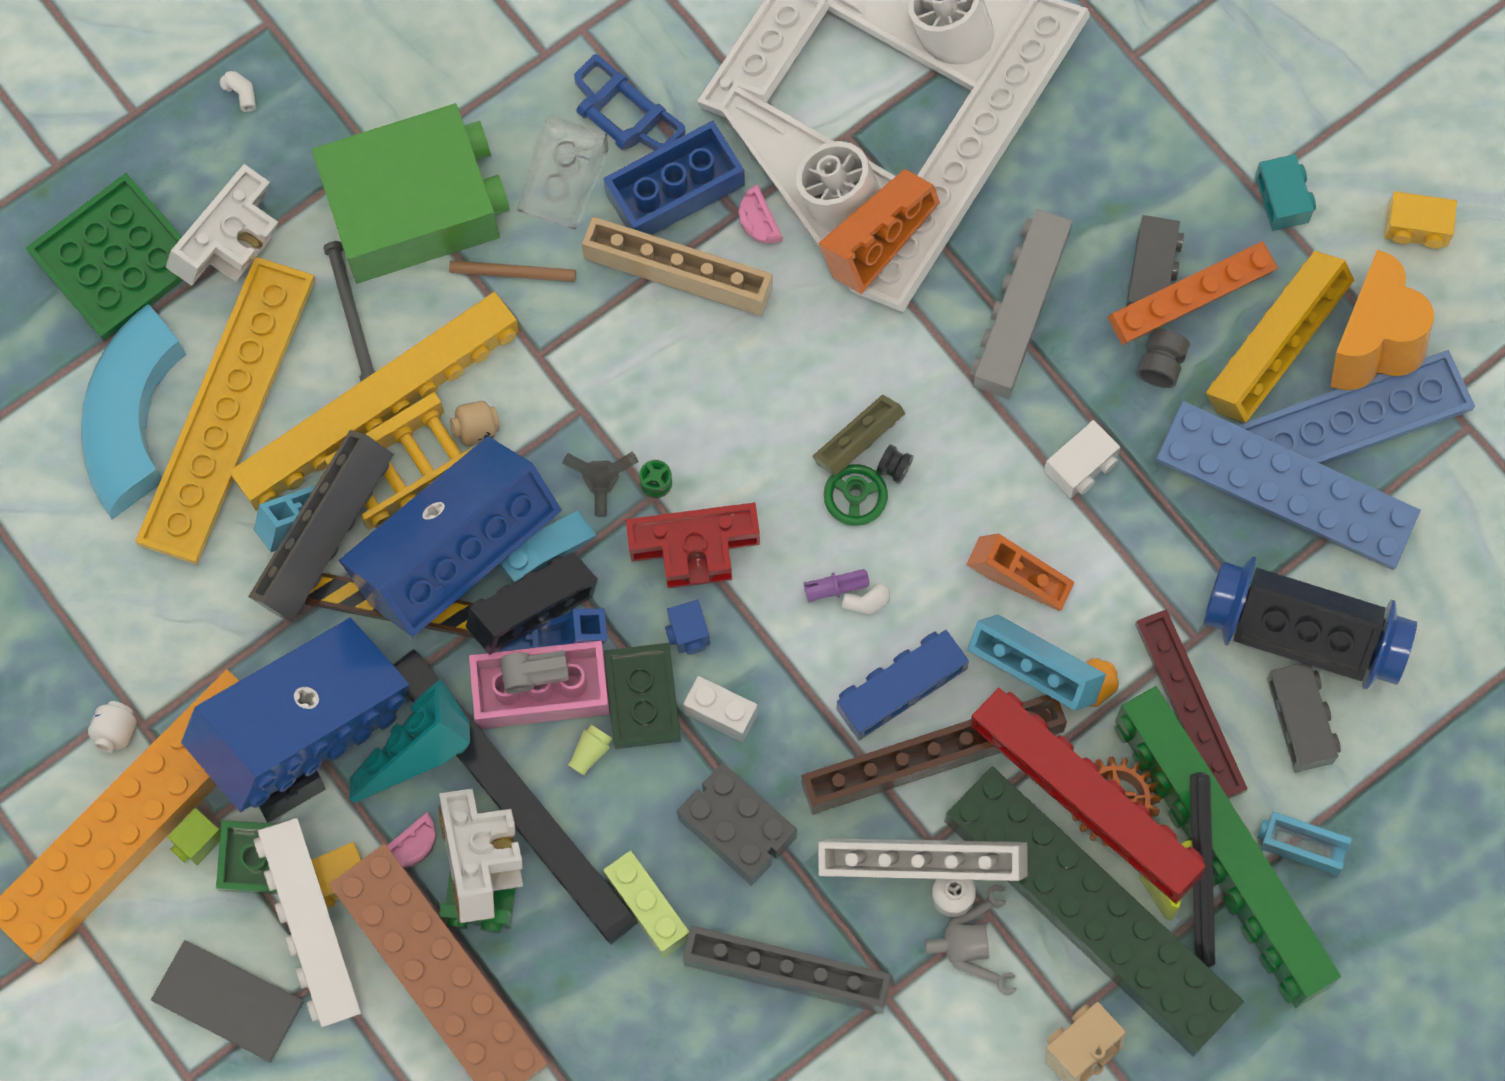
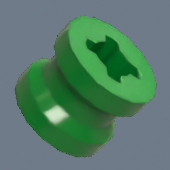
[639,460,672,498]

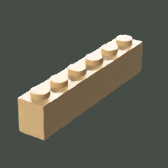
[582,216,773,316]

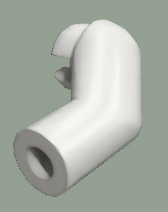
[220,71,256,112]
[841,584,890,615]

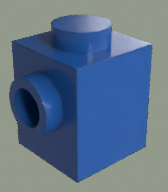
[665,599,711,655]

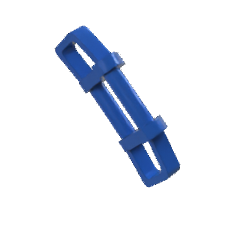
[574,54,686,151]

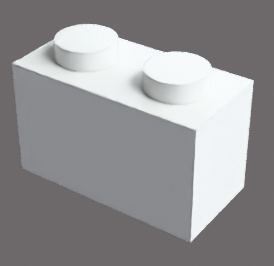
[1044,420,1120,499]
[683,676,758,743]

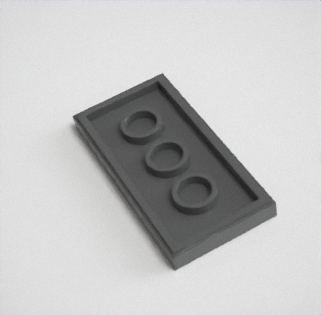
[151,940,304,1063]

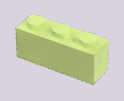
[603,850,689,959]

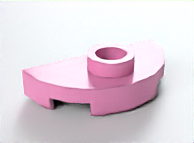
[738,184,783,244]
[387,812,436,868]

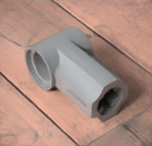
[500,650,569,694]

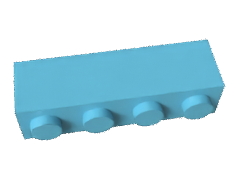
[968,614,1106,711]

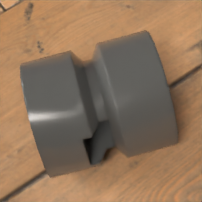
[1136,329,1190,388]

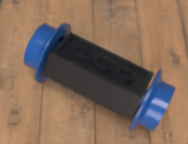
[1203,556,1417,690]

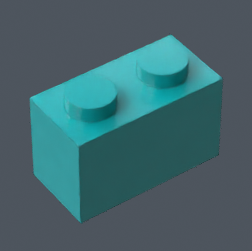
[1255,154,1316,231]

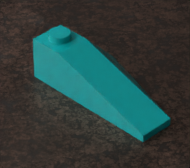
[349,680,470,803]

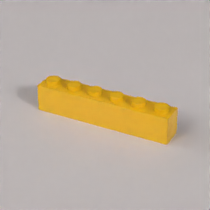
[1206,250,1354,423]

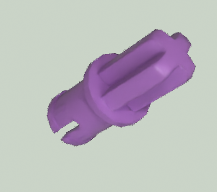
[803,569,870,603]

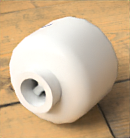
[88,701,137,753]
[931,879,976,917]

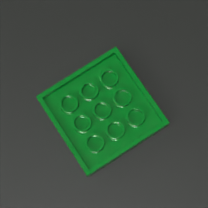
[26,173,183,341]

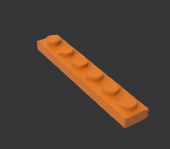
[1107,241,1278,345]

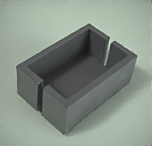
[677,762,797,886]

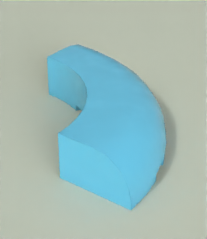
[81,304,186,520]

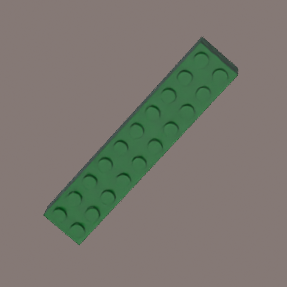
[1114,686,1342,1008]

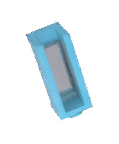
[1257,811,1352,878]

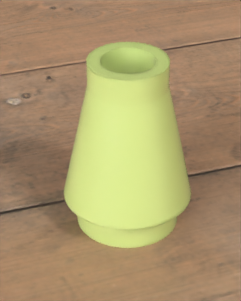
[568,724,613,775]

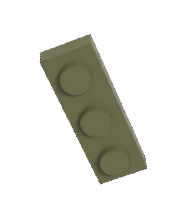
[812,394,906,476]

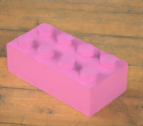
[469,641,610,729]

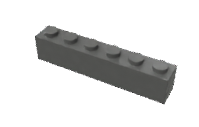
[248,430,394,622]
[683,925,892,1014]

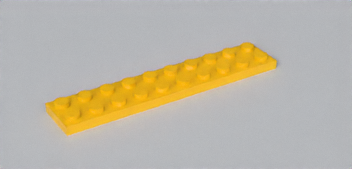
[135,256,316,565]

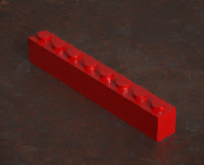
[971,688,1206,904]

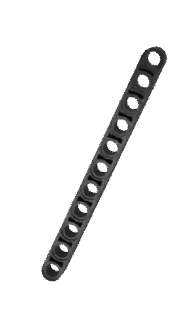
[393,649,637,945]

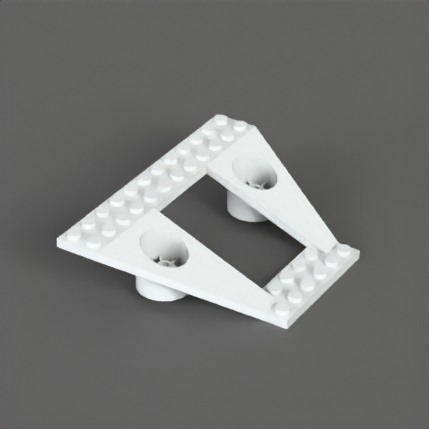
[697,0,1090,312]

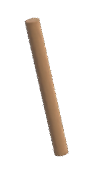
[449,260,576,282]

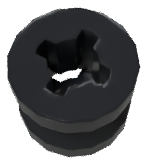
[876,444,914,484]

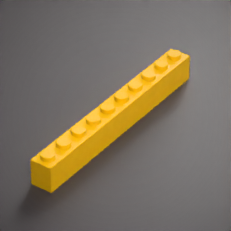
[229,291,519,511]

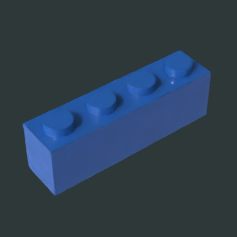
[836,629,969,741]

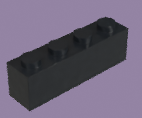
[465,552,598,655]

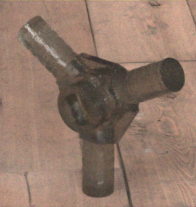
[562,451,638,517]

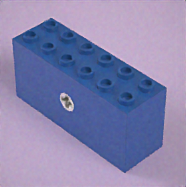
[338,436,562,637]
[181,617,410,813]

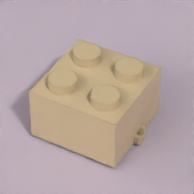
[1046,1001,1126,1081]

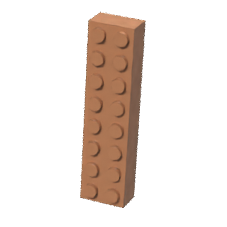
[329,843,549,1081]

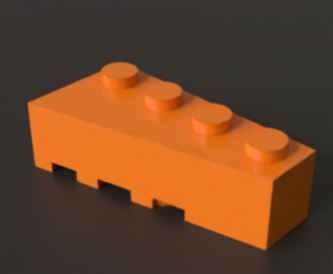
[818,169,940,294]

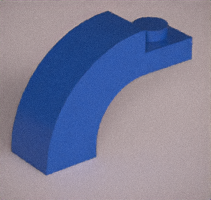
[498,608,608,652]

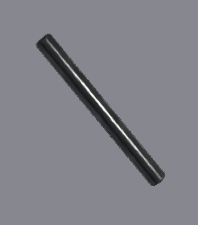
[1190,772,1215,968]

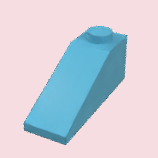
[254,485,316,553]
[498,511,597,585]

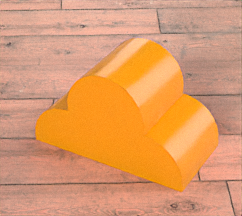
[1330,250,1434,390]

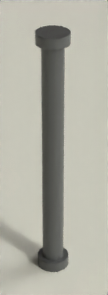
[323,241,376,382]

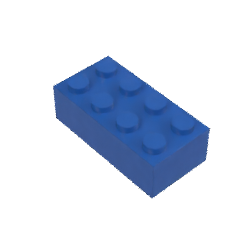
[603,120,745,235]

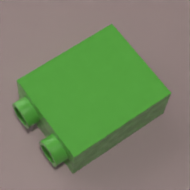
[311,103,510,284]

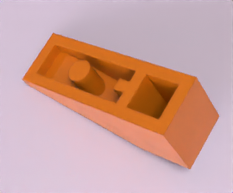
[966,533,1074,611]

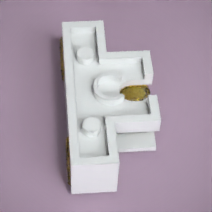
[166,164,278,286]
[438,788,523,923]

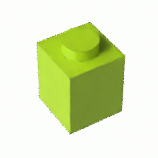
[167,807,221,865]

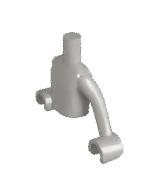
[925,885,1017,995]

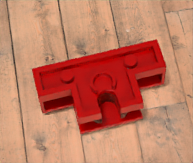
[625,502,760,588]

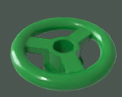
[823,464,888,526]

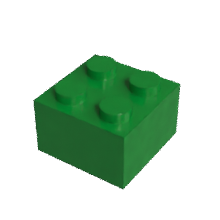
[216,820,278,895]

